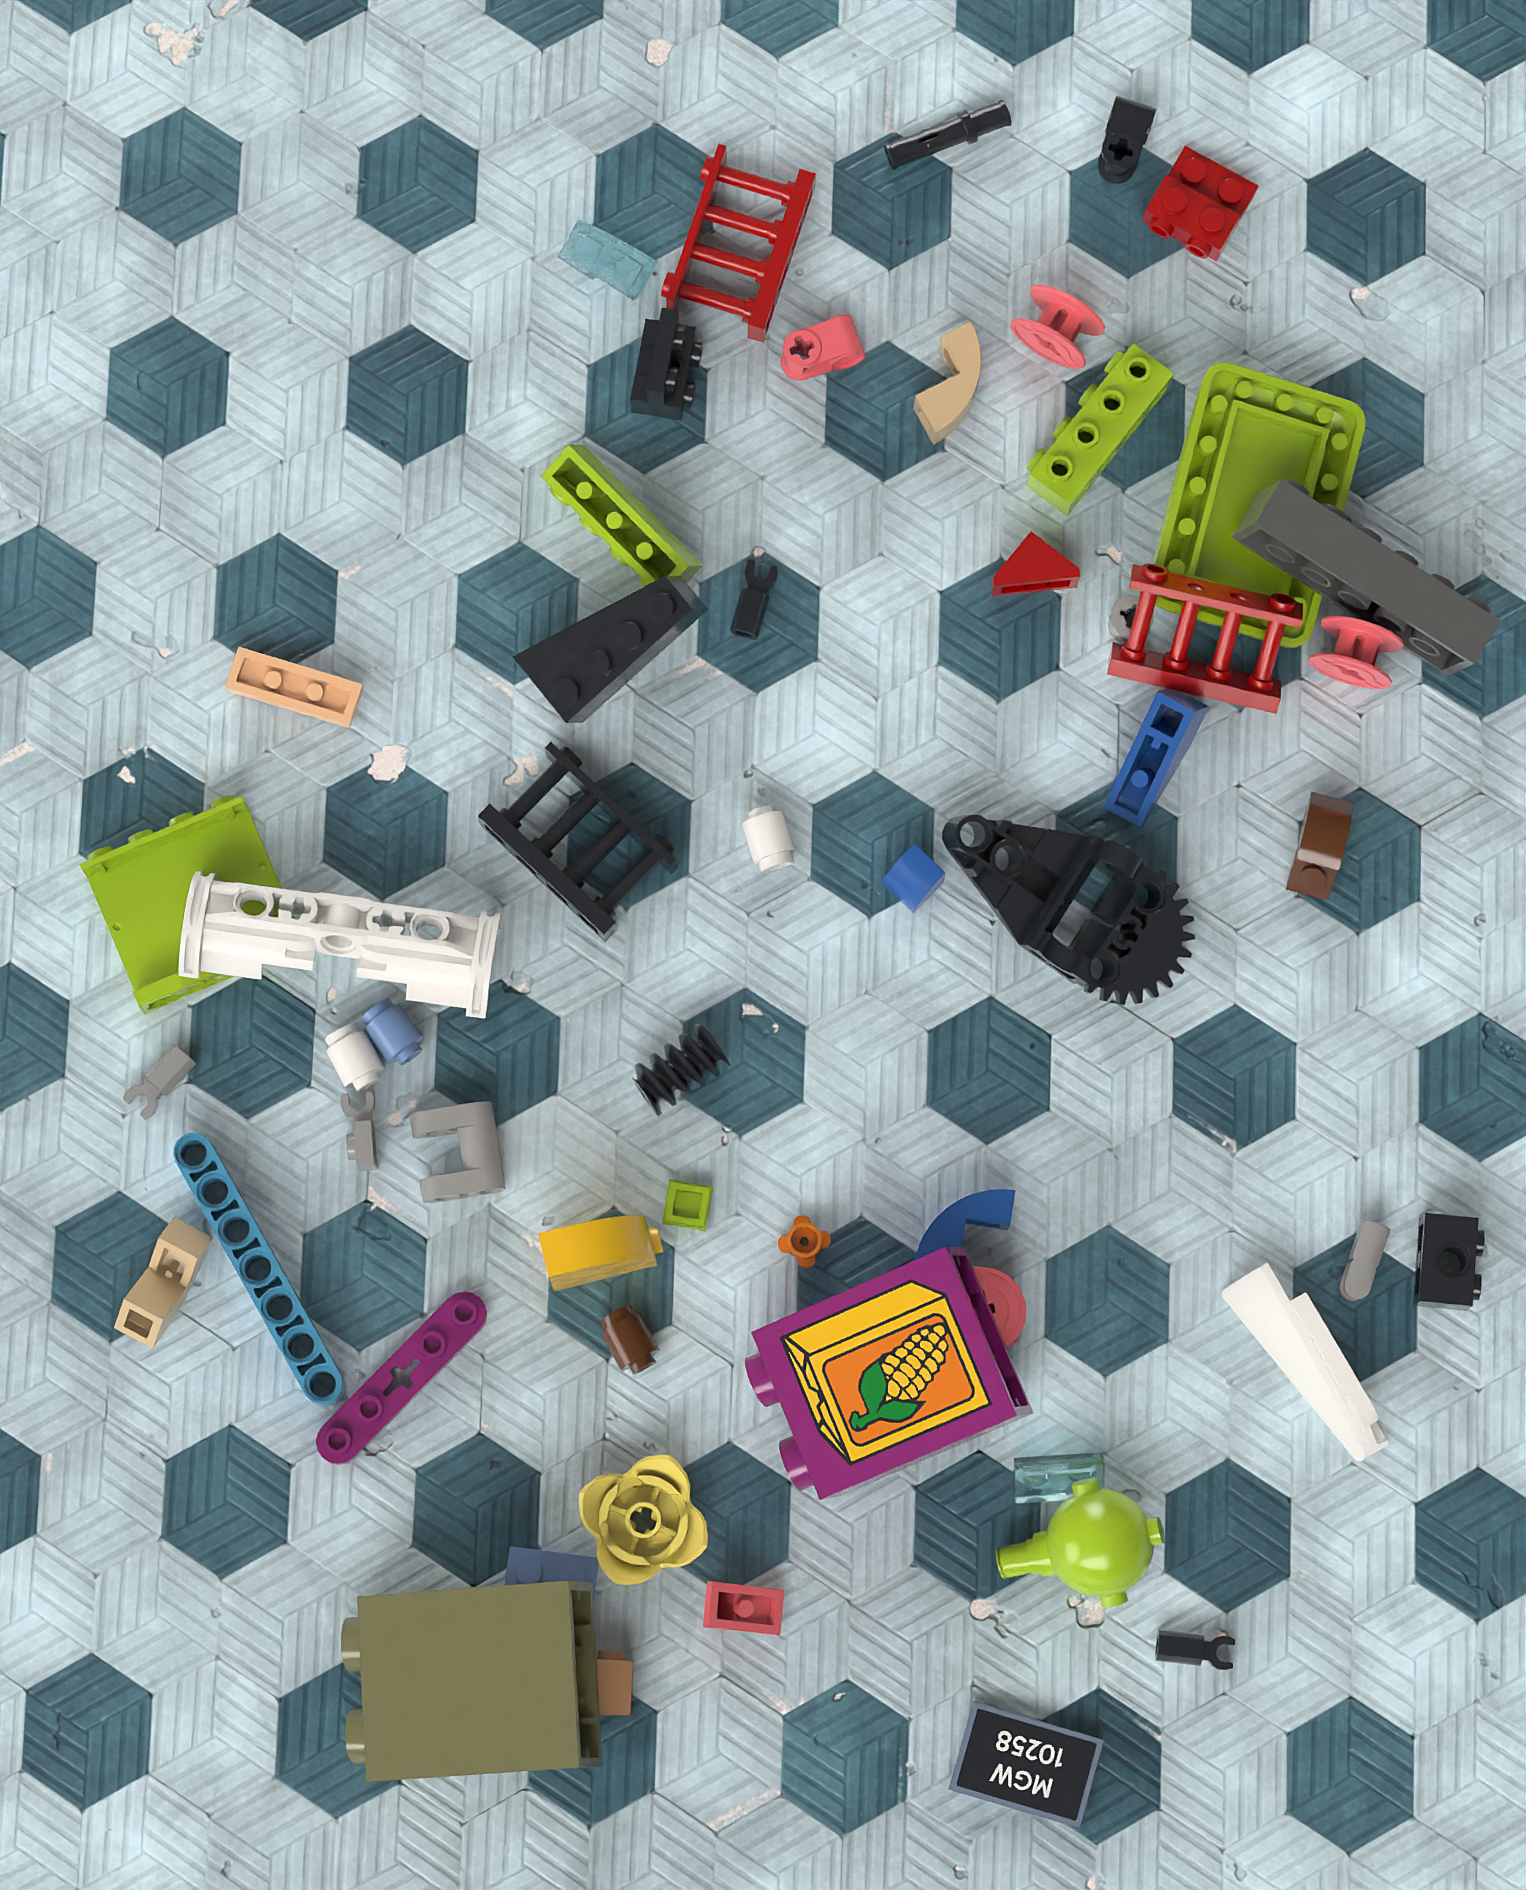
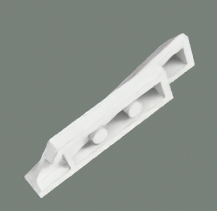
[1221,1262,1389,1461]

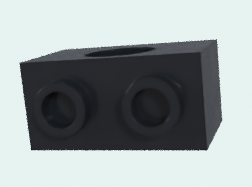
[1413,1213,1485,1311]

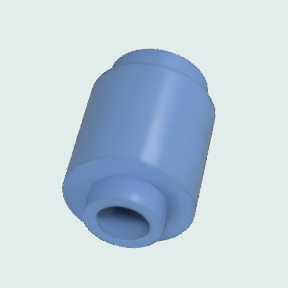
[361,998,424,1065]

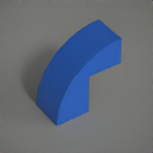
[914,1189,1015,1260]

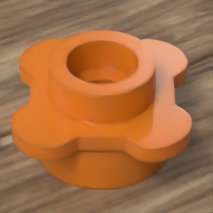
[778,1215,831,1268]

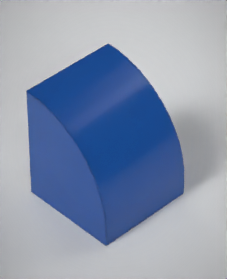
[882,843,946,914]

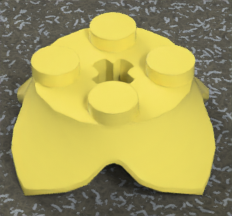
[578,1455,708,1585]

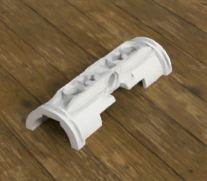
[179,871,502,1019]

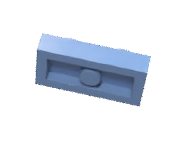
[504,1546,599,1601]

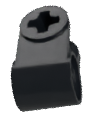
[1098,96,1157,184]

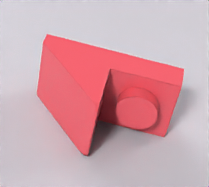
[703,1581,784,1635]

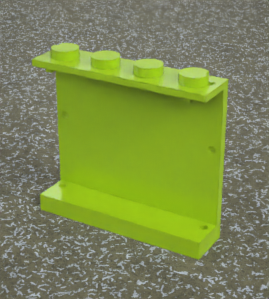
[79,795,295,1014]

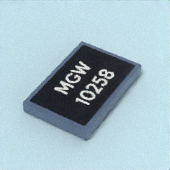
[948,1702,1104,1828]

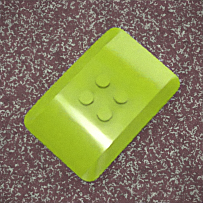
[1153,362,1366,648]

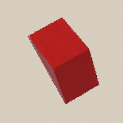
[991,531,1080,597]

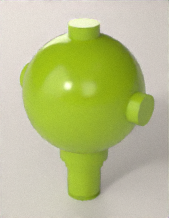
[996,1478,1165,1608]

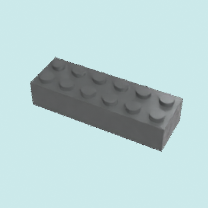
[1231,479,1500,676]

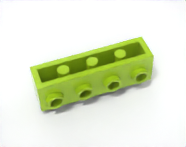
[1026,343,1174,516]
[541,444,703,587]

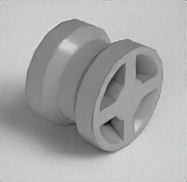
[1108,595,1154,644]

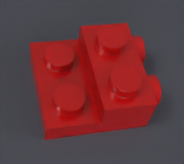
[1143,146,1259,262]

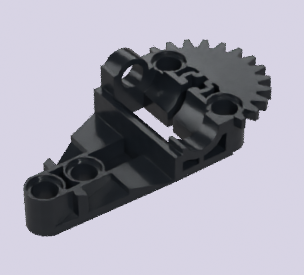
[942,815,1195,1005]

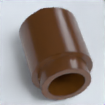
[600,1305,660,1375]

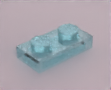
[1013,1452,1105,1504]

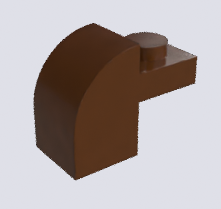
[1286,791,1353,900]

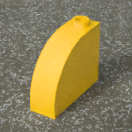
[538,1215,663,1292]

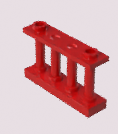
[661,144,816,343]
[1107,563,1303,714]

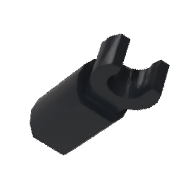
[730,560,778,640]
[1155,1630,1235,1670]

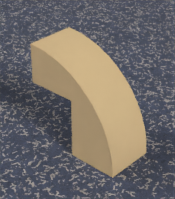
[913,321,981,445]
[114,1217,213,1349]

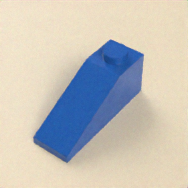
[1103,688,1209,827]

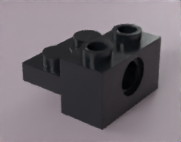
[630,308,703,421]

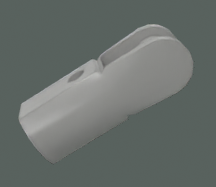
[1339,1219,1391,1301]

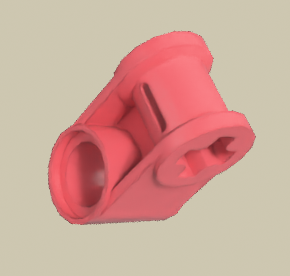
[781,314,866,381]

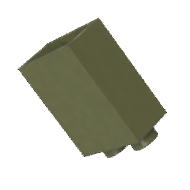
[341,1580,603,1782]

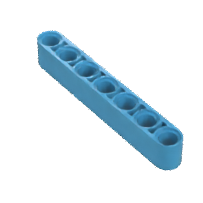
[173,1133,346,1407]

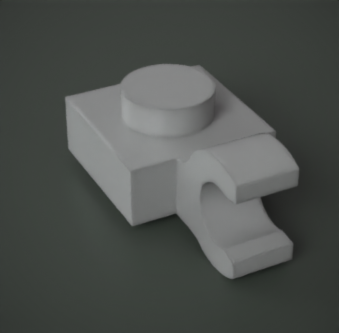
[340,1091,377,1171]

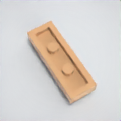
[225,647,364,728]

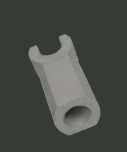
[123,1044,196,1120]

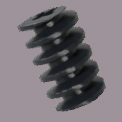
[632,1023,730,1116]

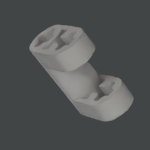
[410,1101,506,1203]

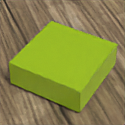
[662,1179,713,1232]

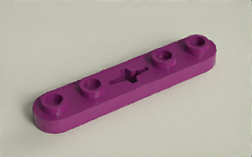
[316,1291,487,1465]

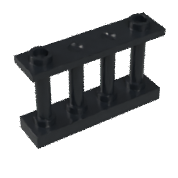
[478,742,677,942]

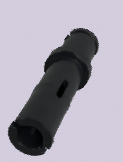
[884,99,1012,170]

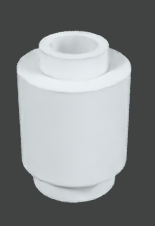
[741,805,795,873]
[325,1023,384,1092]

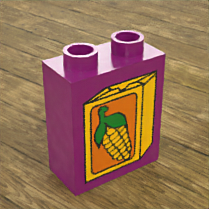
[745,1247,1034,1500]

